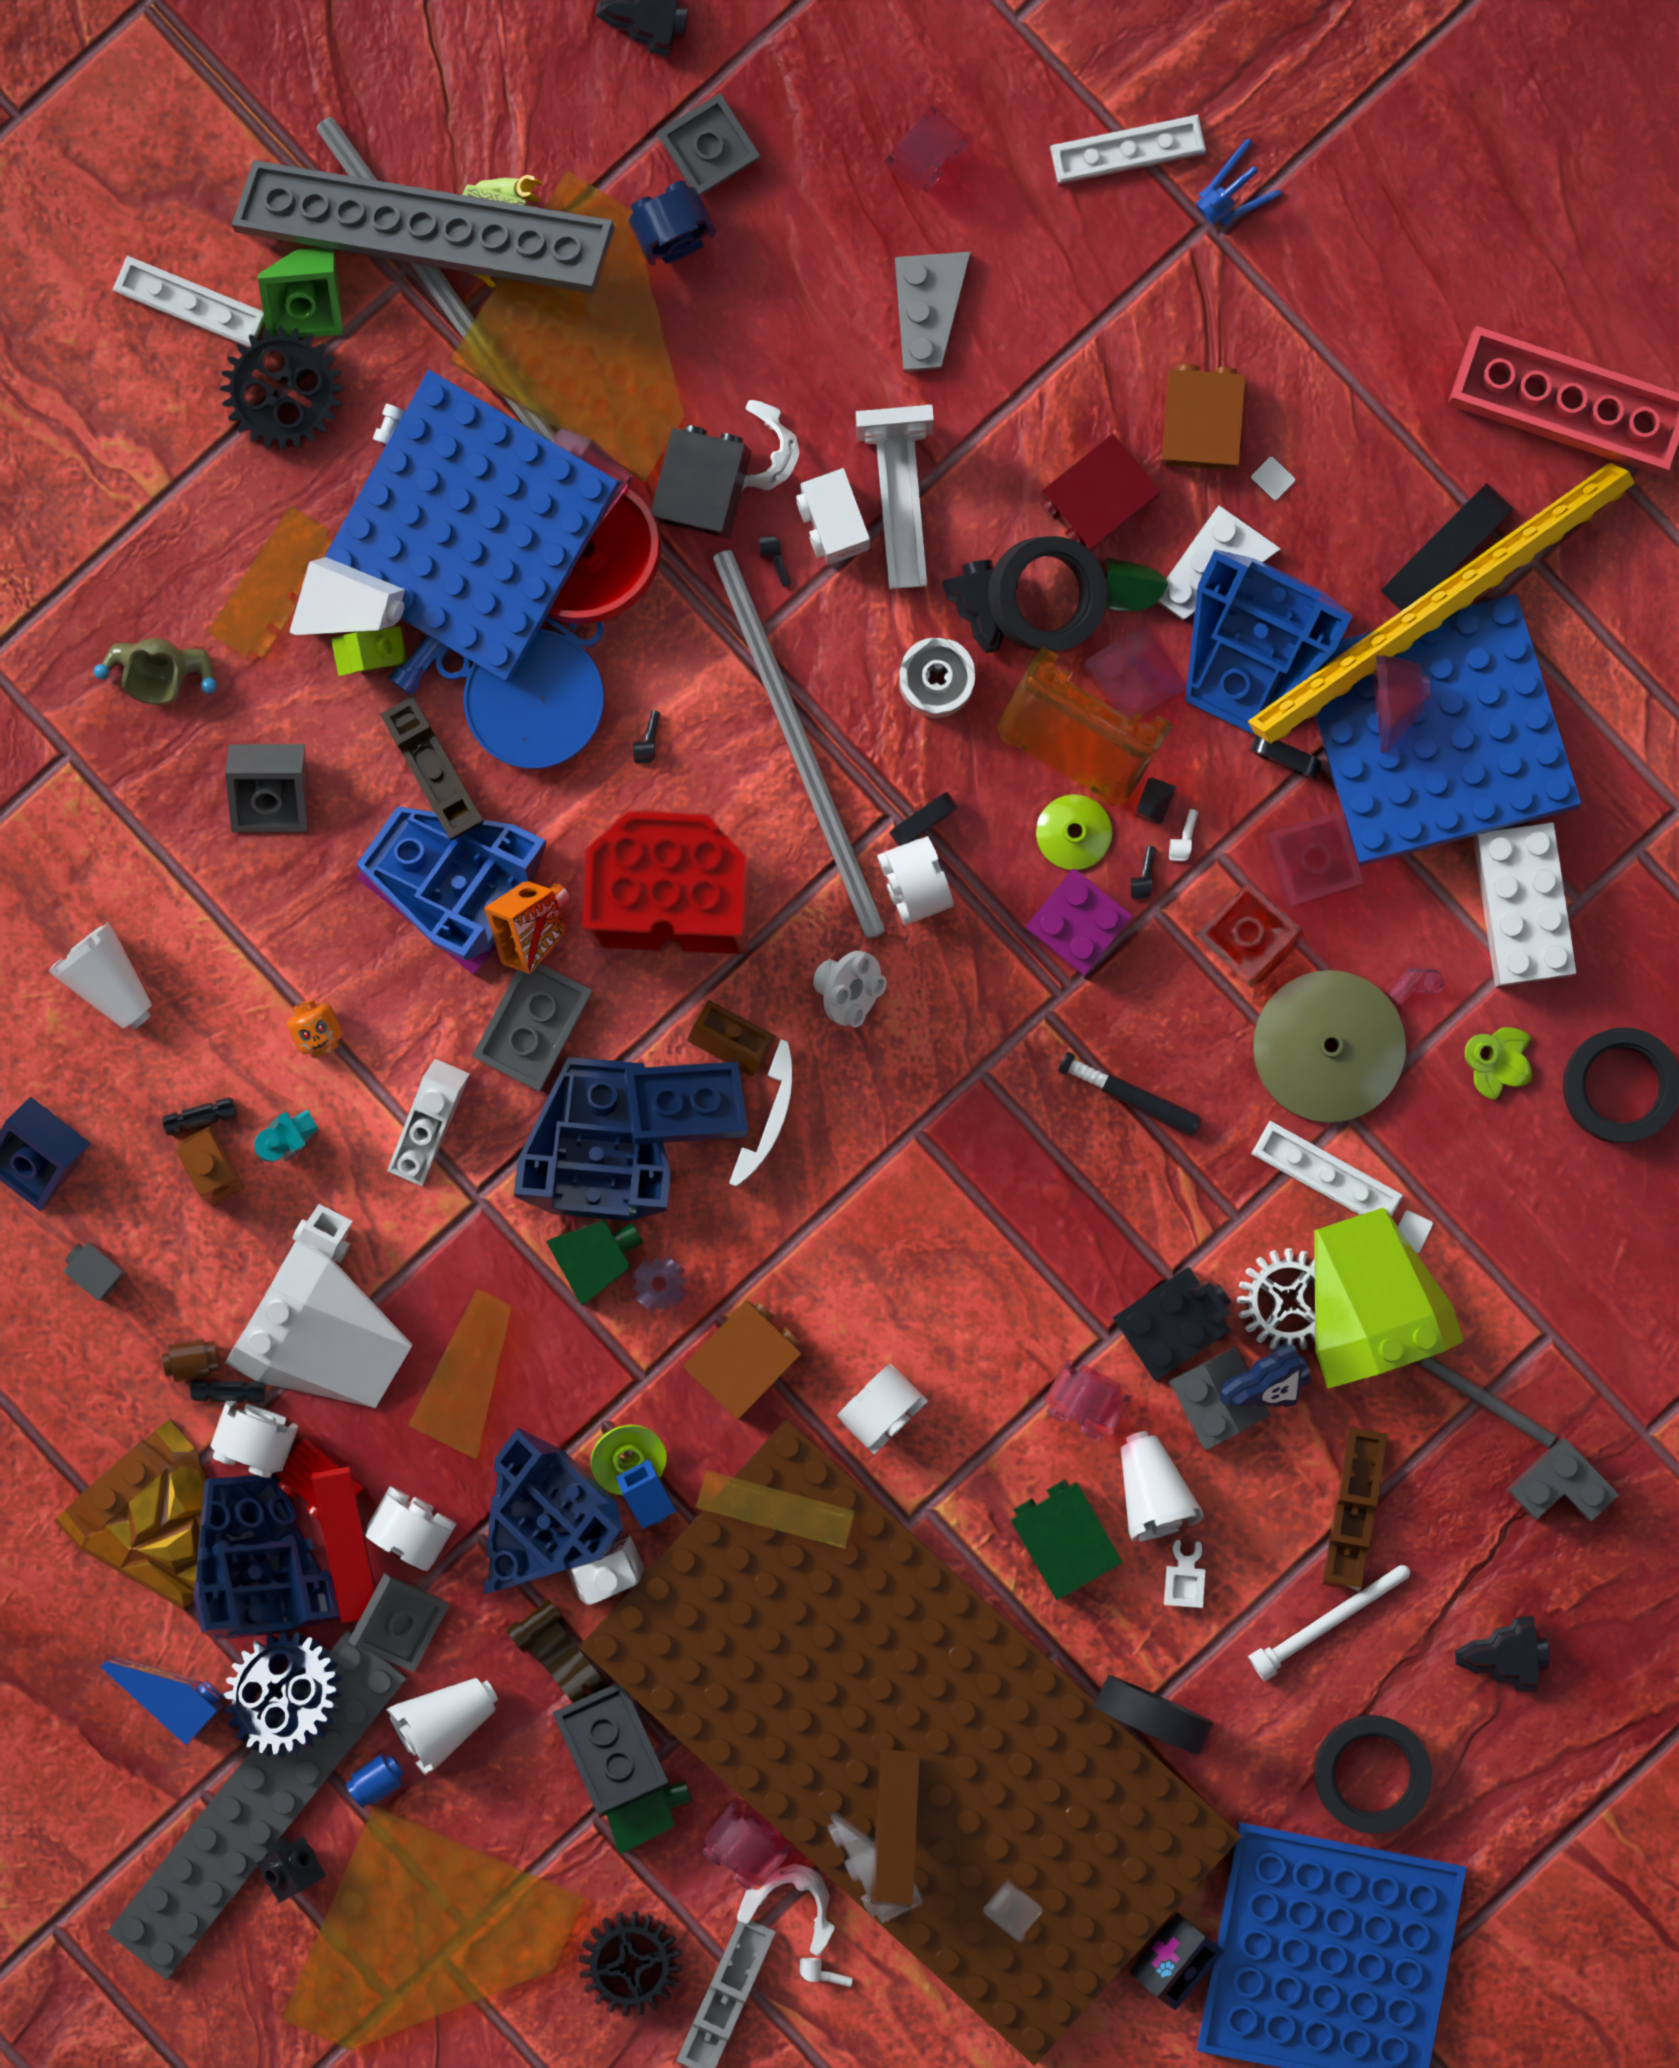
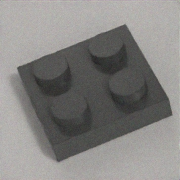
[656,93,761,197]
[348,1573,450,1672]

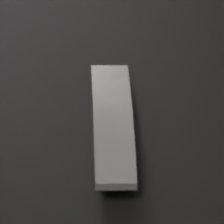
[675,1920,776,2068]

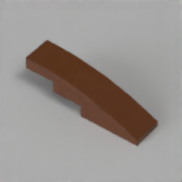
[1322,1427,1388,1592]

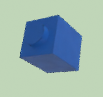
[616,1459,676,1529]

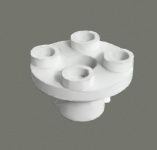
[813,951,886,1027]

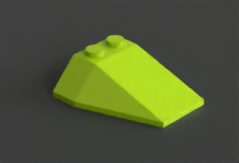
[1314,1207,1464,1388]

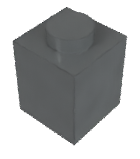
[63,1242,127,1301]

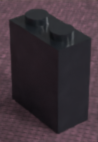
[651,425,752,539]

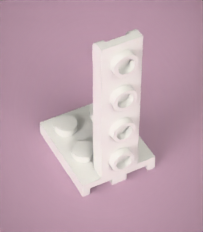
[856,405,934,589]

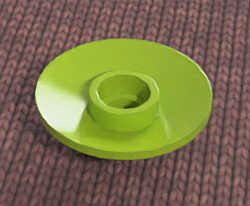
[1036,795,1112,870]
[591,1425,667,1496]

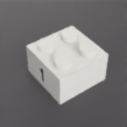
[796,468,870,565]

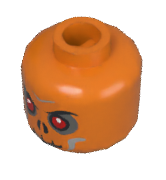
[287,999,343,1058]

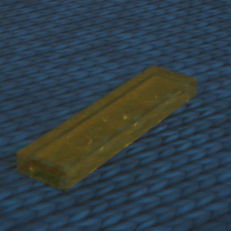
[696,1470,855,1548]

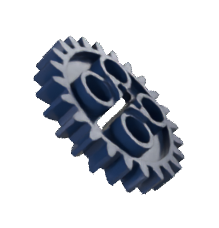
[223,1631,344,1758]

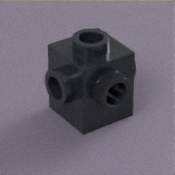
[256,1836,326,1903]

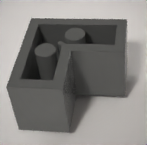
[1505,1438,1619,1521]

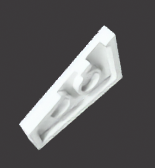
[1157,506,1280,621]

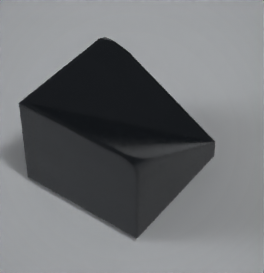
[1135,777,1177,824]

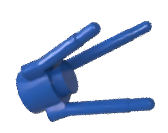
[1195,139,1282,227]

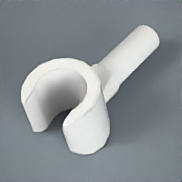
[1169,809,1199,861]
[800,1958,853,1987]

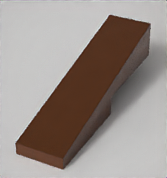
[870,1749,920,1908]

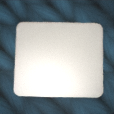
[1251,457,1295,500]
[1398,1210,1433,1253]

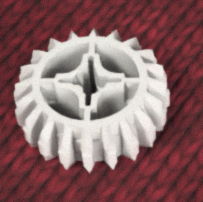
[1236,1248,1316,1350]

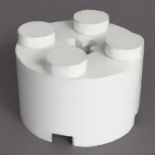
[899,638,975,719]
[877,836,954,925]
[837,1364,928,1454]
[210,1401,298,1478]
[364,1486,456,1571]

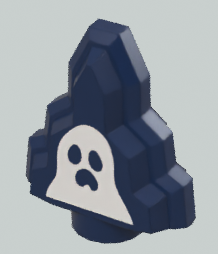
[1220,1344,1310,1408]

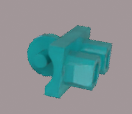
[254,1110,319,1162]

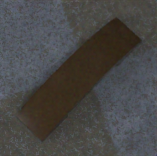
[380,696,484,841]

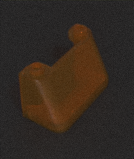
[997,646,1173,806]

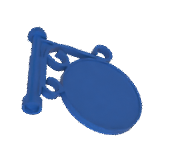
[388,616,605,770]

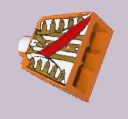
[484,881,569,974]

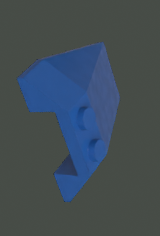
[1185,549,1353,734]
[356,806,546,960]

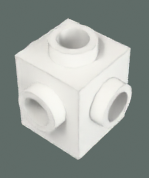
[292,1204,353,1264]

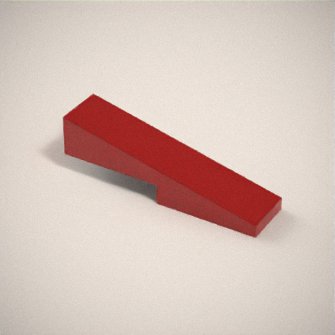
[312,1467,376,1623]

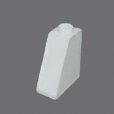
[289,557,405,635]

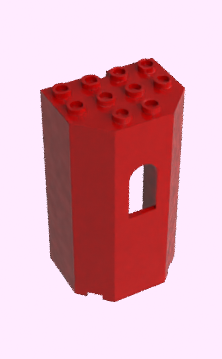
[582,811,751,955]

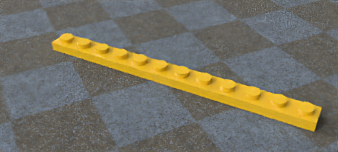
[1248,462,1635,744]

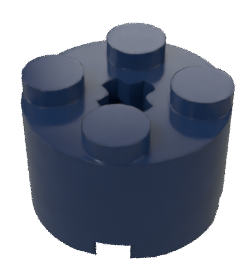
[628,181,716,265]

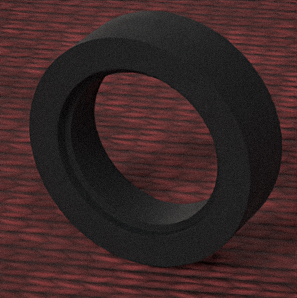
[988,536,1107,651]
[1563,1027,1679,1143]
[1094,1675,1214,1755]
[1314,1715,1432,1833]

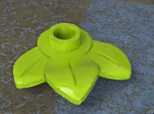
[1465,1027,1532,1100]

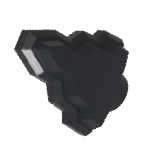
[596,0,689,58]
[942,560,1018,654]
[1455,1615,1549,1693]

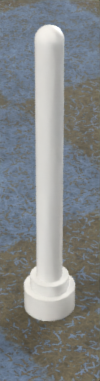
[1248,1565,1410,1682]

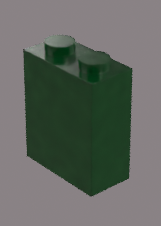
[1010,1479,1123,1601]

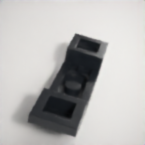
[1381,483,1513,611]

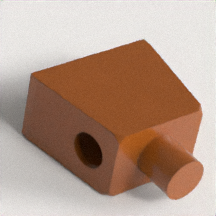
[175,1125,245,1206]

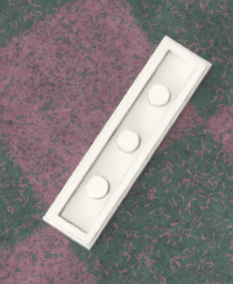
[1050,115,1206,185]
[113,256,265,348]
[1251,1121,1403,1217]

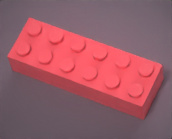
[1447,326,1679,477]

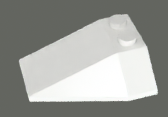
[225,1239,412,1408]

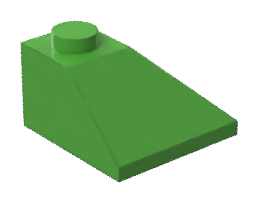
[258,247,343,339]

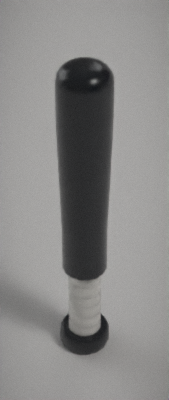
[1058,1052,1201,1136]

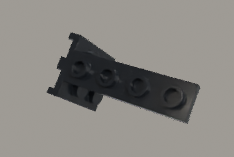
[1112,1267,1232,1381]

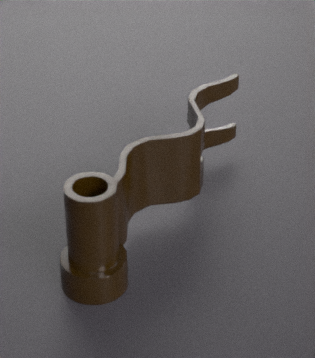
[505,1599,609,1703]

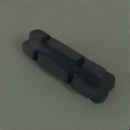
[162,1097,237,1136]
[190,1380,266,1403]

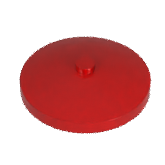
[547,485,662,624]

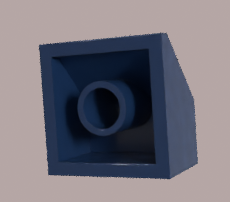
[0,1097,90,1212]

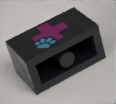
[1129,1912,1224,2011]

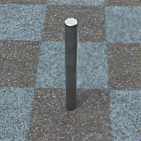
[1419,1356,1556,1448]

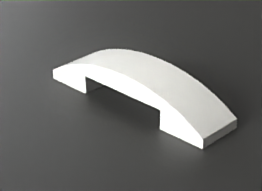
[729,1039,792,1187]

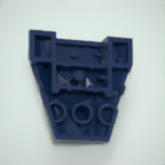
[194,1473,340,1640]

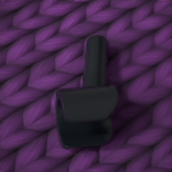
[759,536,791,587]
[633,711,661,763]
[1130,846,1156,899]

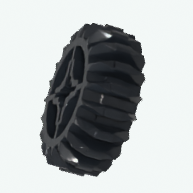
[579,1911,683,2016]

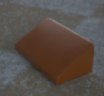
[687,1000,775,1076]

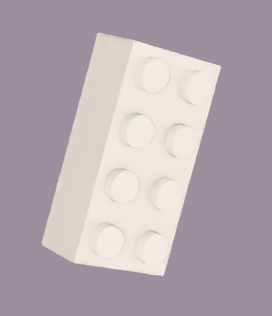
[1473,822,1576,987]

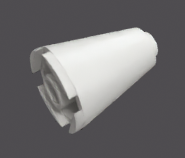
[49,922,152,1030]
[1121,1431,1204,1542]
[387,1678,498,1775]

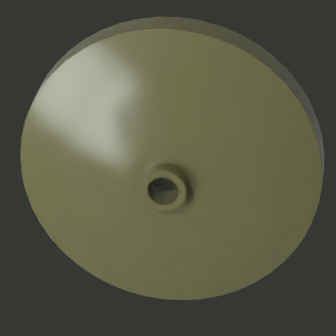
[1253,970,1406,1123]

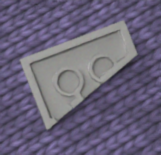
[895,252,970,372]

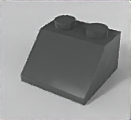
[225,744,308,832]
[1167,1347,1271,1450]

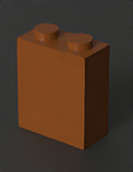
[1161,364,1245,471]
[682,1300,802,1420]

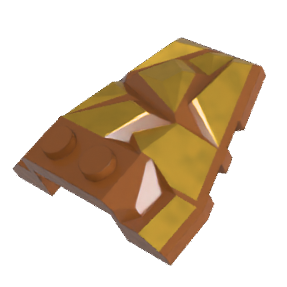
[55,1419,207,1610]

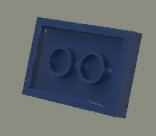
[624,1062,748,1145]

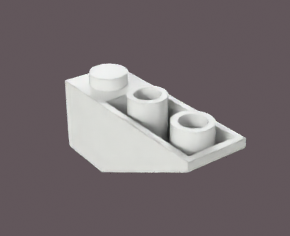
[387,1059,470,1186]

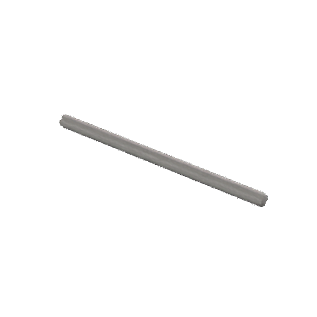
[317,117,565,449]
[714,550,885,939]

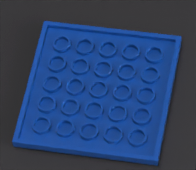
[325,369,622,682]
[1312,593,1581,866]
[1196,1822,1467,2068]

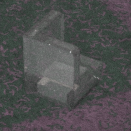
[983,1879,1042,1942]

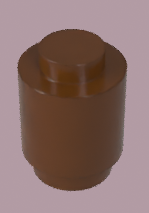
[162,1338,220,1383]

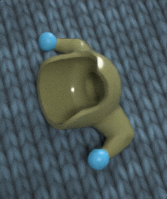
[94,638,218,705]

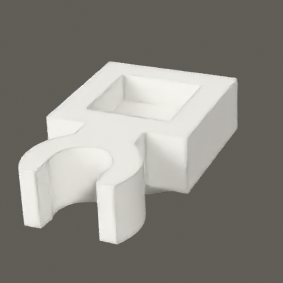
[1164,1540,1205,1608]

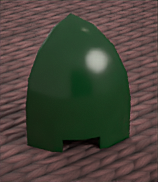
[1105,558,1168,611]

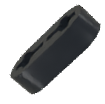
[1249,734,1323,780]
[889,792,958,846]

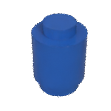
[346,1753,405,1808]

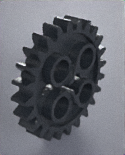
[220,326,344,451]

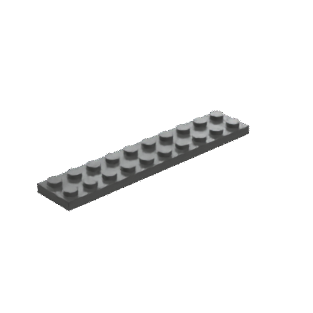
[231,160,615,293]
[107,1630,408,1980]

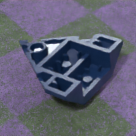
[483,1428,623,1595]

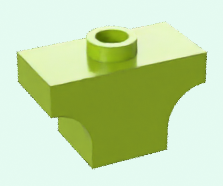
[331,626,407,676]

